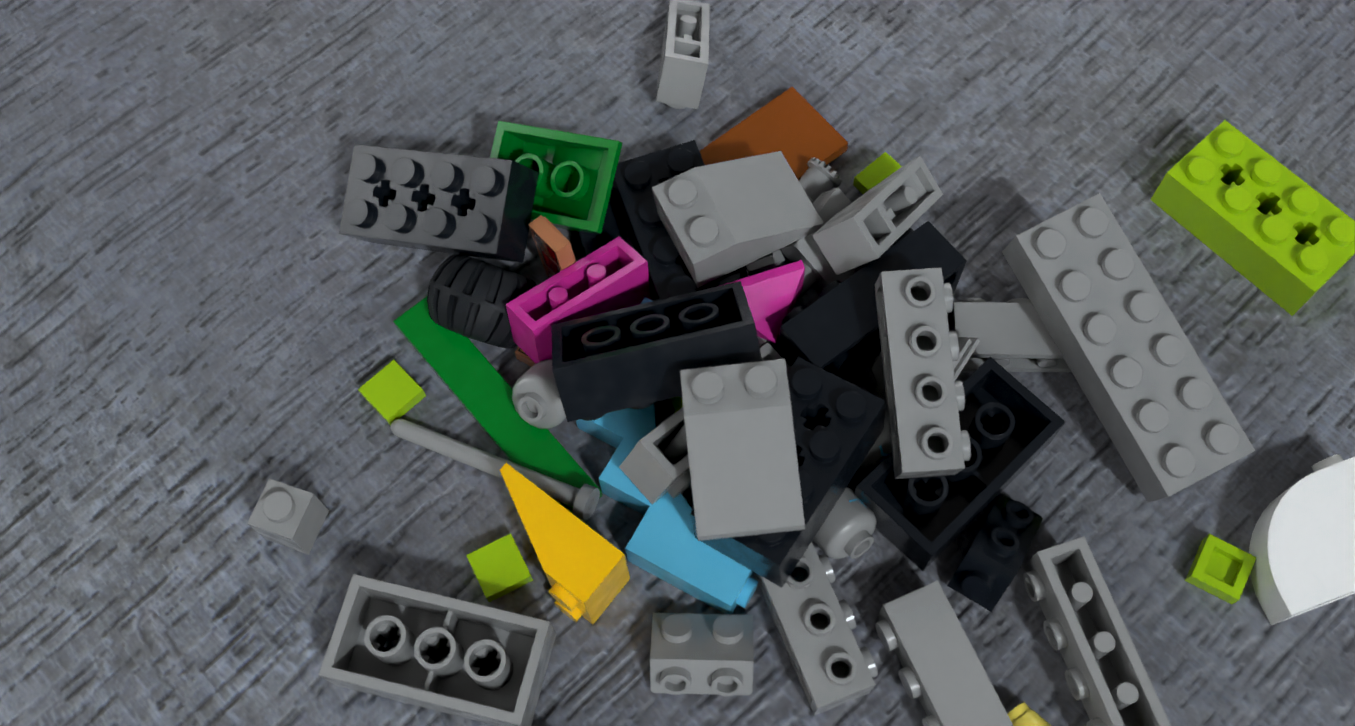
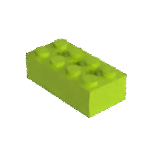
[1150,120,1355,316]

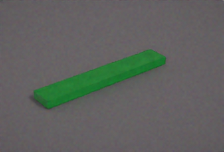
[393,297,603,514]

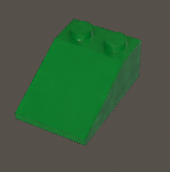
[490,120,623,234]

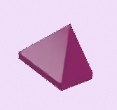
[720,260,805,344]

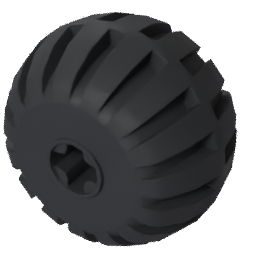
[427,254,537,349]

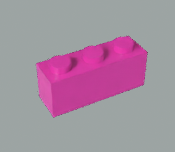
[506,237,651,364]

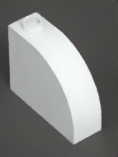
[1249,454,1355,626]

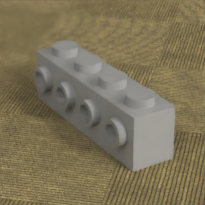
[874,267,971,479]
[619,342,791,504]
[1023,536,1171,726]
[754,542,878,716]

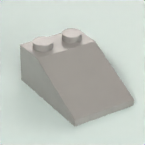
[652,151,824,288]
[680,359,805,541]

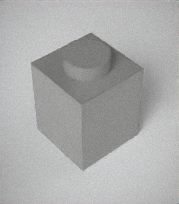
[247,478,329,555]

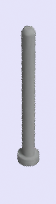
[390,418,600,520]

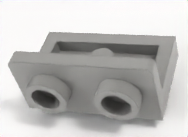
[650,613,754,696]

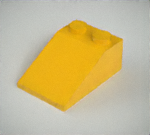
[500,462,630,625]

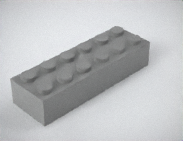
[1002,193,1255,502]

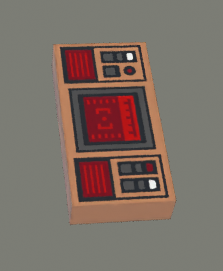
[528,215,576,278]

